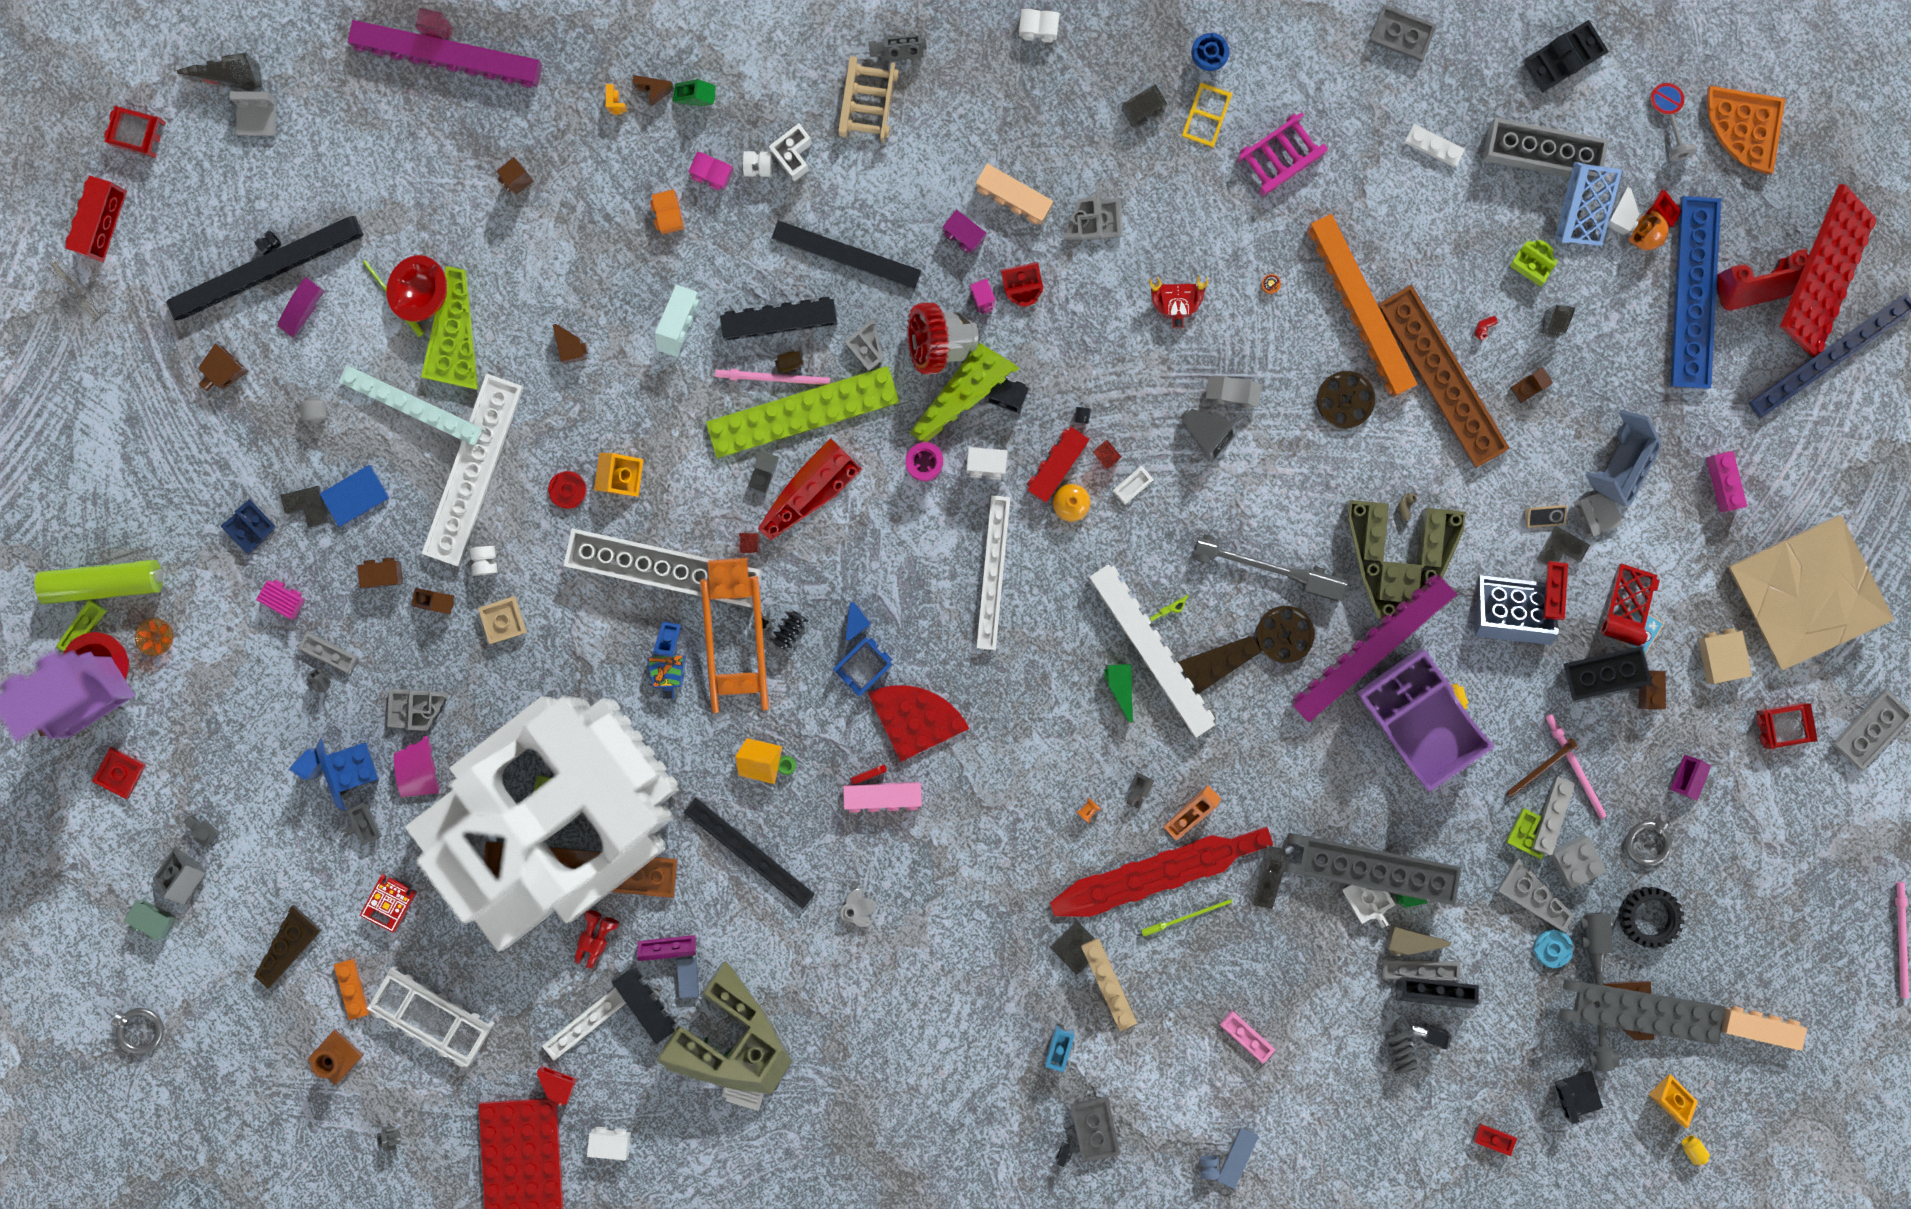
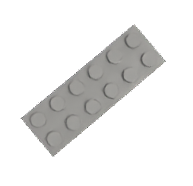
[1482,117,1609,182]

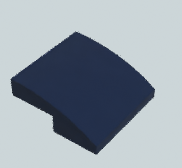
[220,499,276,555]

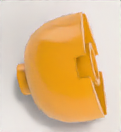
[1052,484,1091,522]

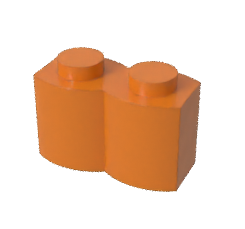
[650,189,685,235]

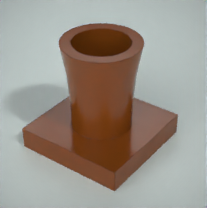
[307,1029,364,1085]

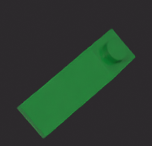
[1103,664,1133,722]

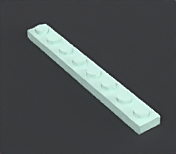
[339,365,483,446]

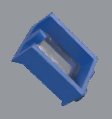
[833,637,893,697]

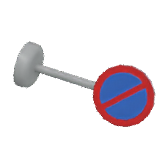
[1650,83,1697,161]

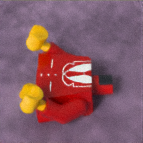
[1148,275,1208,329]

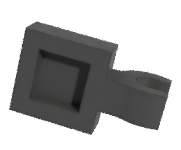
[1127,772,1155,809]
[183,814,220,848]

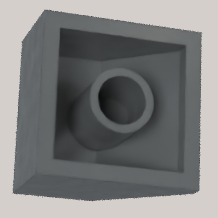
[153,847,206,905]

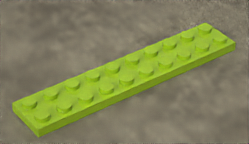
[706,366,900,459]

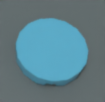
[1533,929,1573,968]

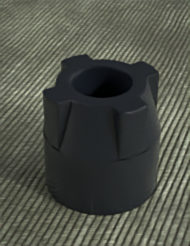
[1075,407,1091,424]

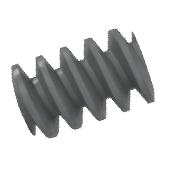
[1386,1029,1417,1073]

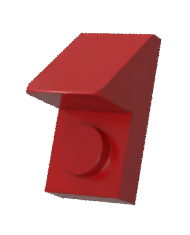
[1646,189,1681,228]

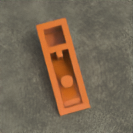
[1163,785,1221,841]

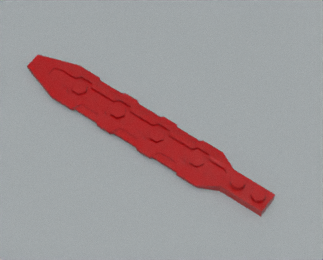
[1050,826,1274,917]

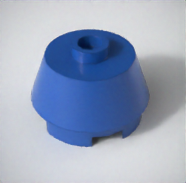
[1191,33,1229,71]

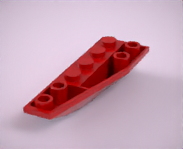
[758,438,862,540]

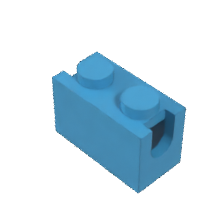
[1044,1025,1075,1072]

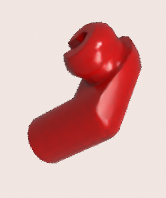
[1474,315,1498,340]

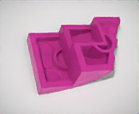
[394,736,440,797]

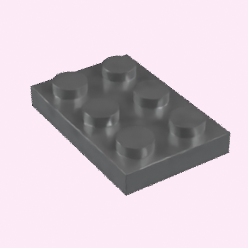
[1369,4,1437,62]
[1070,1096,1121,1163]

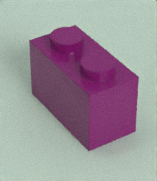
[942,209,986,254]

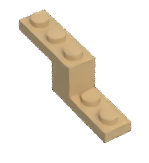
[1081,938,1137,1031]

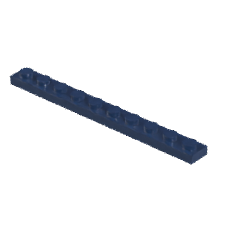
[1749,293,1911,418]

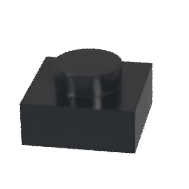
[1056,1142,1072,1167]

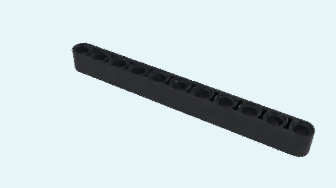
[166,216,364,321]

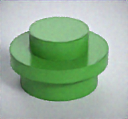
[778,756,796,775]

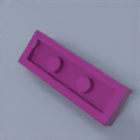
[637,935,696,961]

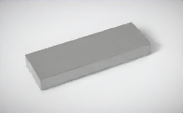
[298,632,359,674]

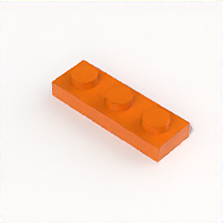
[334,958,370,1020]

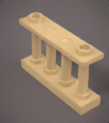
[838,56,899,143]

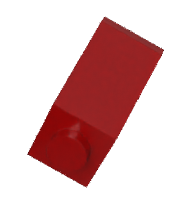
[537,1066,578,1106]

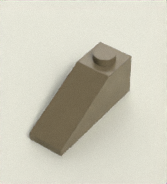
[1385,925,1451,956]

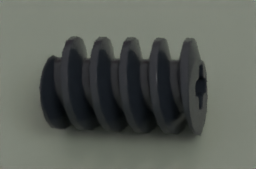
[769,609,809,652]

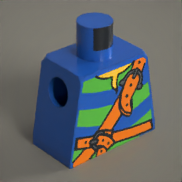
[647,656,686,699]

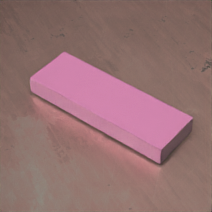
[1219,1010,1275,1064]

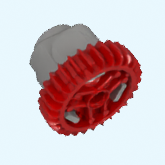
[906,302,979,374]

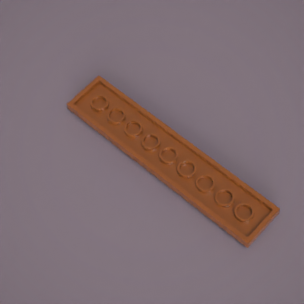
[1378,284,1510,468]
[483,841,678,898]

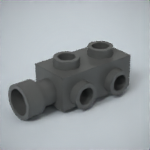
[868,33,927,62]

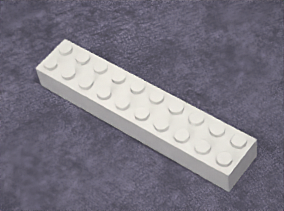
[563,528,763,608]

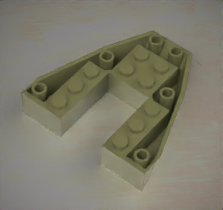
[1346,500,1466,619]
[655,961,792,1094]

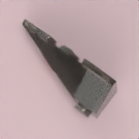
[177,53,262,91]

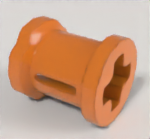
[1076,797,1101,823]

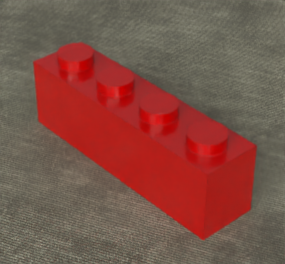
[1026,427,1090,504]

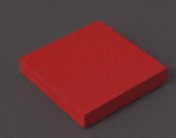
[92,747,146,799]

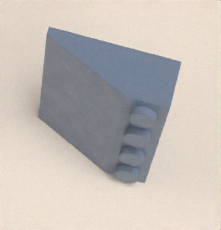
[1474,575,1559,645]

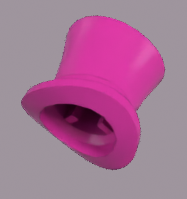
[905,442,943,482]

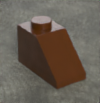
[553,324,588,364]
[411,588,454,614]

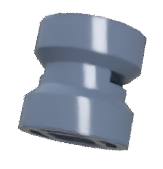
[1200,1155,1220,1180]

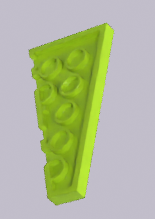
[421,266,479,390]
[909,342,1020,442]

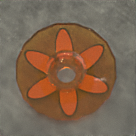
[135,618,174,656]

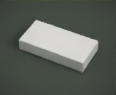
[1113,465,1154,505]

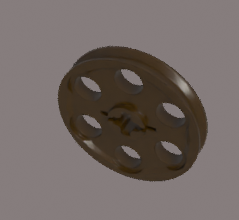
[1317,371,1375,429]
[1256,606,1315,663]

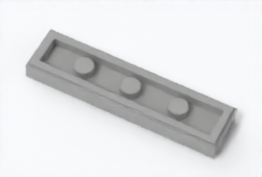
[1382,959,1461,981]

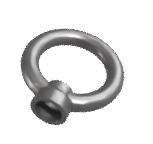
[1625,817,1672,867]
[111,1008,164,1054]

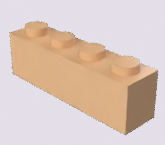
[975,163,1053,225]
[1721,1006,1807,1051]

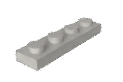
[1531,776,1575,856]

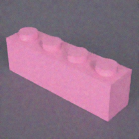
[843,782,922,813]

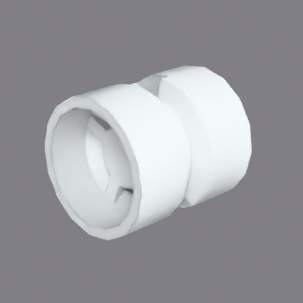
[743,151,772,177]
[469,546,498,576]

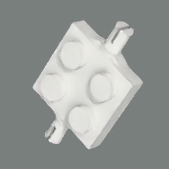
[1341,885,1395,928]

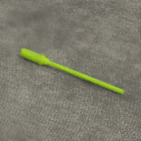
[362,260,425,337]
[1141,899,1233,937]

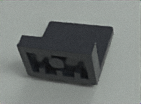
[1554,1071,1603,1124]

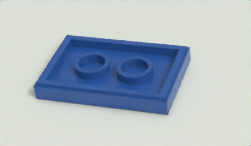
[320,465,390,527]

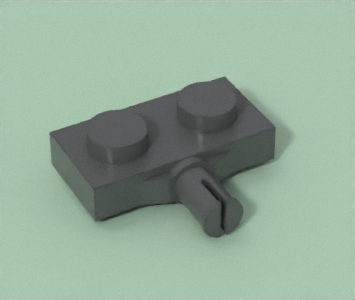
[341,802,382,845]

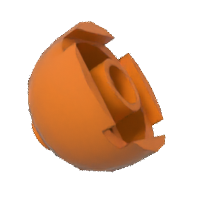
[1628,211,1669,251]

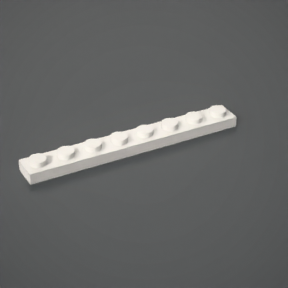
[977,495,1010,650]

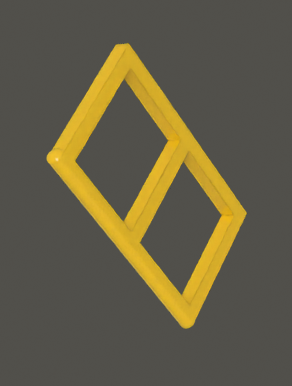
[1181,82,1233,148]

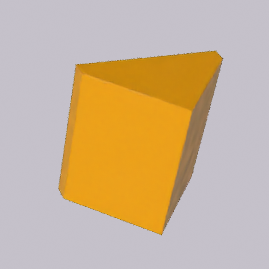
[735,738,783,784]
[1649,1074,1698,1128]

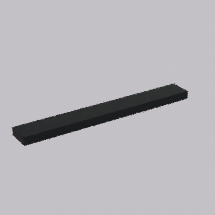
[771,220,922,289]
[683,797,815,909]

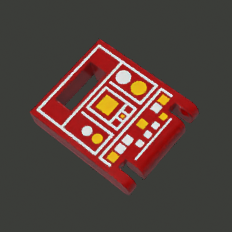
[359,874,417,933]

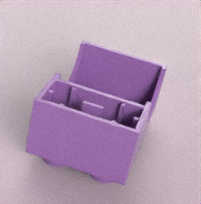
[1355,648,1495,792]
[0,651,135,742]

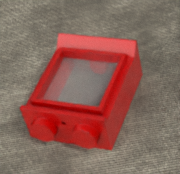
[104,105,166,158]
[1756,703,1818,749]

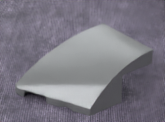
[1063,196,1123,240]
[387,688,448,731]

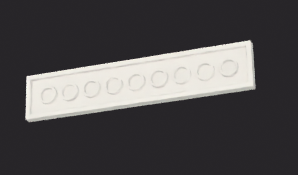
[422,373,524,567]

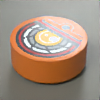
[1261,274,1281,294]

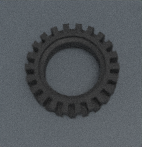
[1619,887,1685,949]

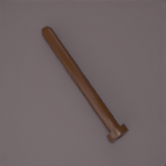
[1506,738,1580,798]

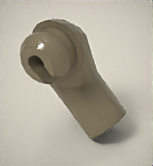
[1398,493,1417,521]

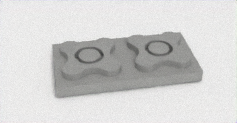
[1832,689,1911,771]

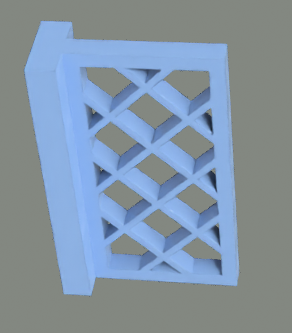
[1555,162,1622,246]

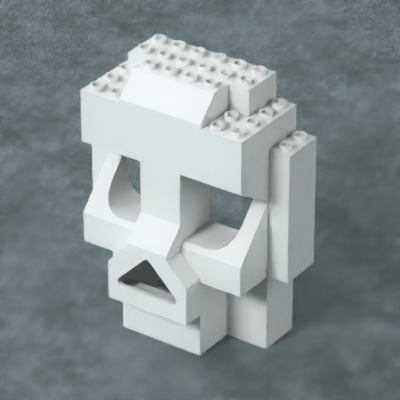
[405,696,679,952]

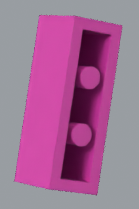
[1706,451,1748,513]

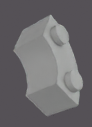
[1205,376,1262,410]

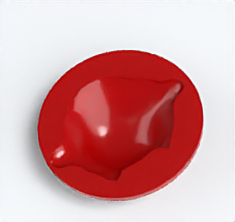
[386,255,447,322]
[62,632,130,680]

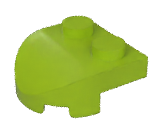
[1509,240,1557,287]

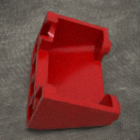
[1717,248,1808,311]

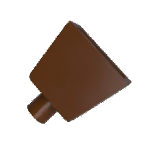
[198,343,248,391]

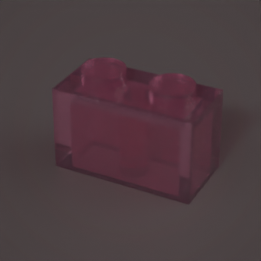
[415,8,453,40]

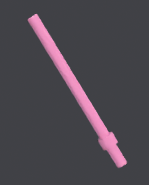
[715,369,830,385]
[1545,714,1607,819]
[1895,882,1909,998]

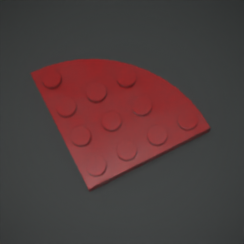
[868,685,970,762]

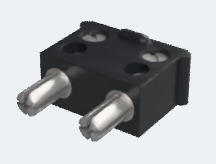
[1410,1024,1452,1050]

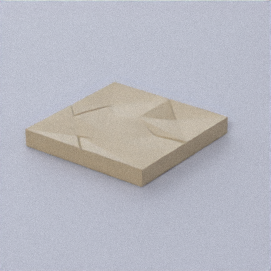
[1727,515,1894,670]

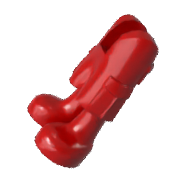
[574,909,619,969]

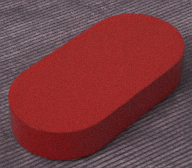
[849,764,887,785]

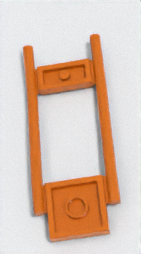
[700,558,769,713]

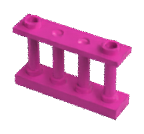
[1237,112,1328,197]

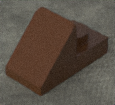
[632,75,674,105]
[1510,367,1553,403]

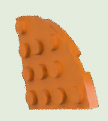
[1706,86,1786,175]

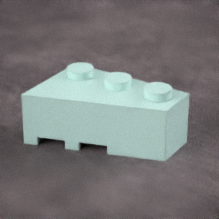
[655,285,700,357]

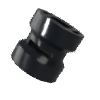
[254,230,282,255]

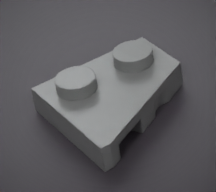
[844,318,884,372]

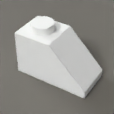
[1607,187,1639,235]

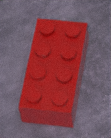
[65,175,127,263]

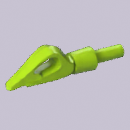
[1149,594,1189,622]

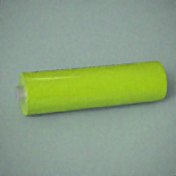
[34,560,164,604]

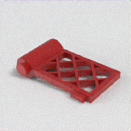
[1601,563,1660,647]

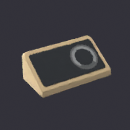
[1525,505,1567,528]

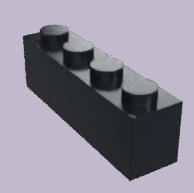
[611,965,676,1044]
[1396,976,1479,1009]

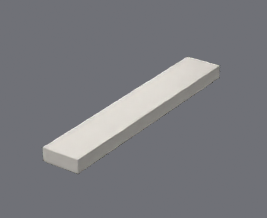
[542,988,626,1061]

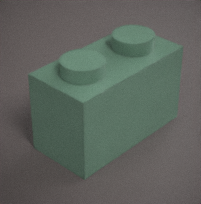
[124,899,176,941]

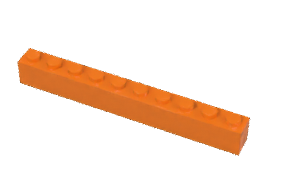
[1307,213,1418,397]

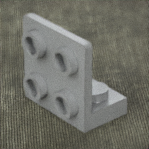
[230,91,276,136]
[1573,493,1623,538]

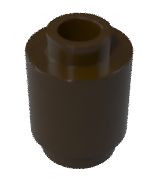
[774,350,804,374]

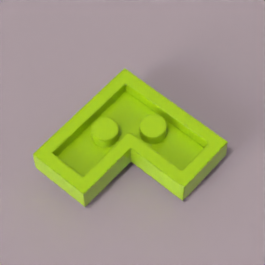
[1505,808,1544,860]

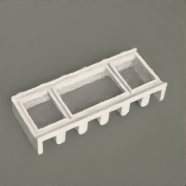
[367,965,495,1067]

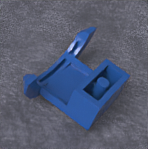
[316,738,379,811]

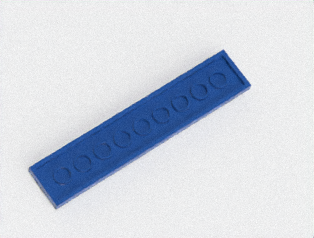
[1670,196,1721,389]

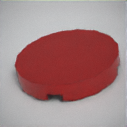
[548,471,587,509]

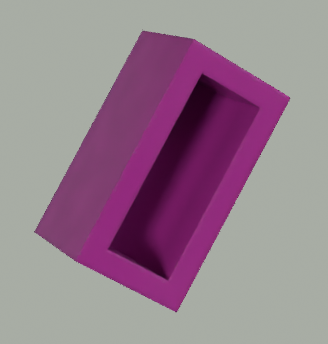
[1670,754,1711,801]

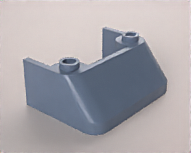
[1585,410,1661,507]

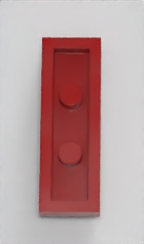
[1543,561,1568,621]

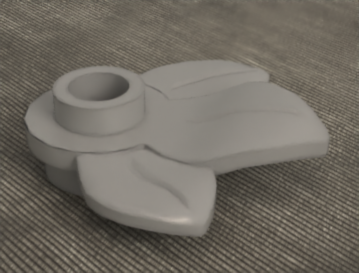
[840,889,877,927]

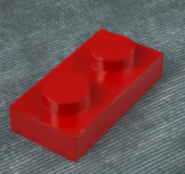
[1473,1123,1517,1156]

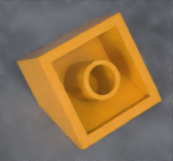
[594,453,644,497]

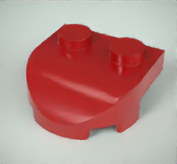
[1000,262,1043,306]

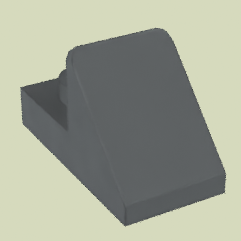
[748,451,780,493]

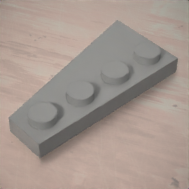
[1497,858,1574,932]

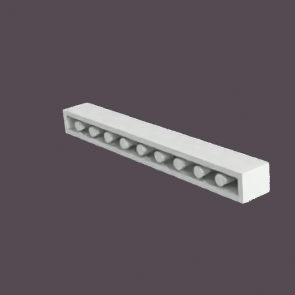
[1088,564,1215,737]

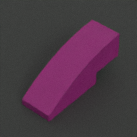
[277,277,325,338]

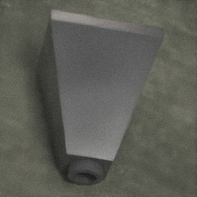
[1181,408,1236,463]

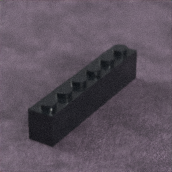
[720,297,838,341]

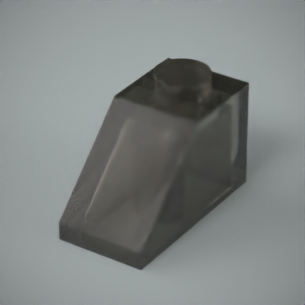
[1541,304,1575,338]

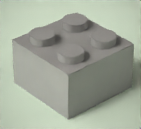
[1550,835,1607,889]

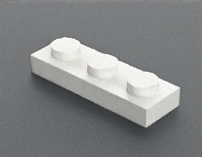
[1404,124,1465,168]

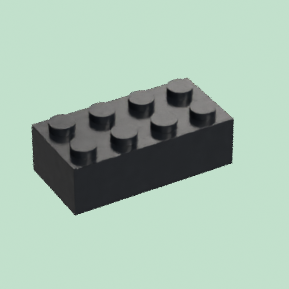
[1563,646,1653,703]

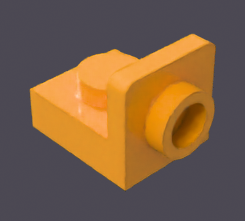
[606,84,627,115]

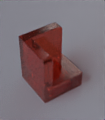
[1093,440,1122,471]
[739,533,760,554]

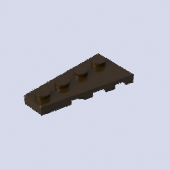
[1178,635,1262,694]
[254,905,322,989]

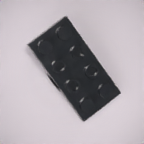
[1522,20,1609,93]

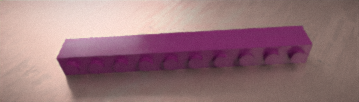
[347,20,543,88]
[1291,574,1458,723]

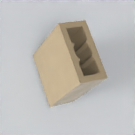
[1698,628,1752,684]

